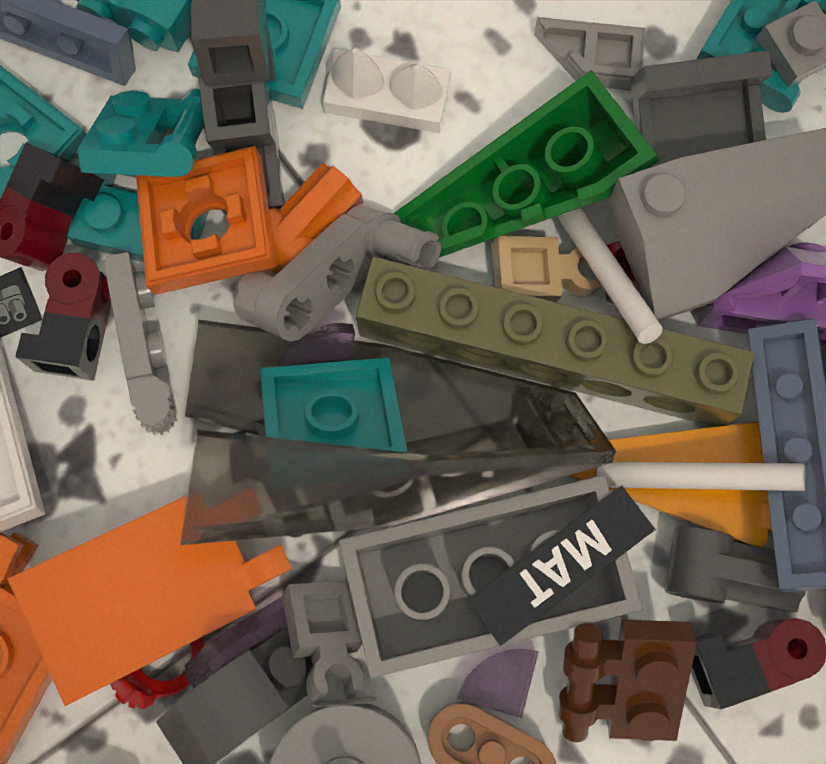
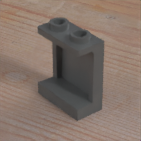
[630,50,772,168]

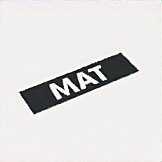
[467,485,656,646]

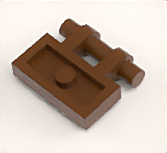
[557,619,697,742]

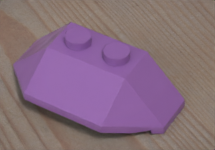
[698,243,826,346]

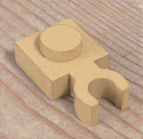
[491,236,602,302]

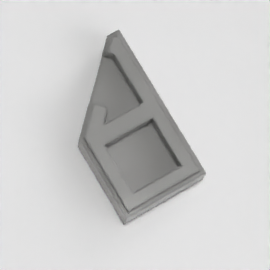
[534,17,645,91]

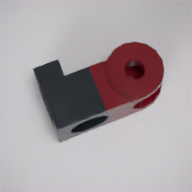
[0,142,105,271]
[15,253,111,381]
[691,618,826,710]

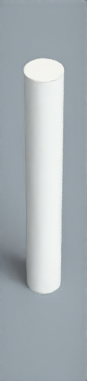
[557,208,663,344]
[597,461,805,491]

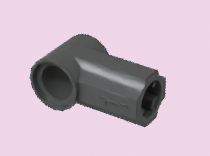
[665,526,806,613]

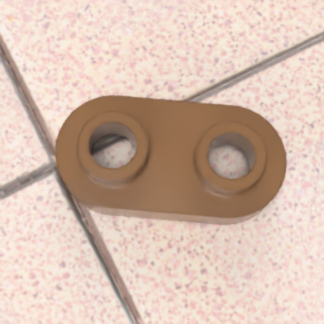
[428,702,556,764]

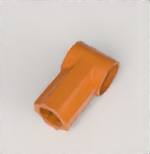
[266,163,363,274]

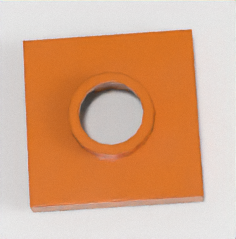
[136,146,277,295]

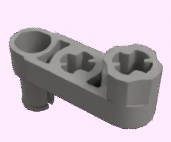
[233,203,441,342]

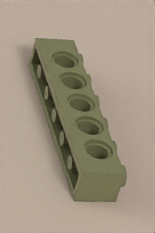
[356,257,755,427]

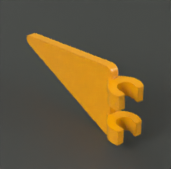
[539,422,772,547]

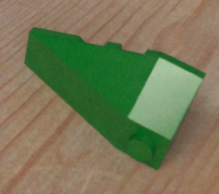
[394,70,660,258]

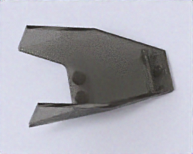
[180,319,616,545]

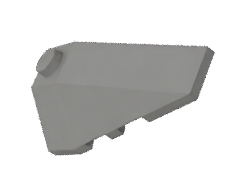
[606,128,826,321]

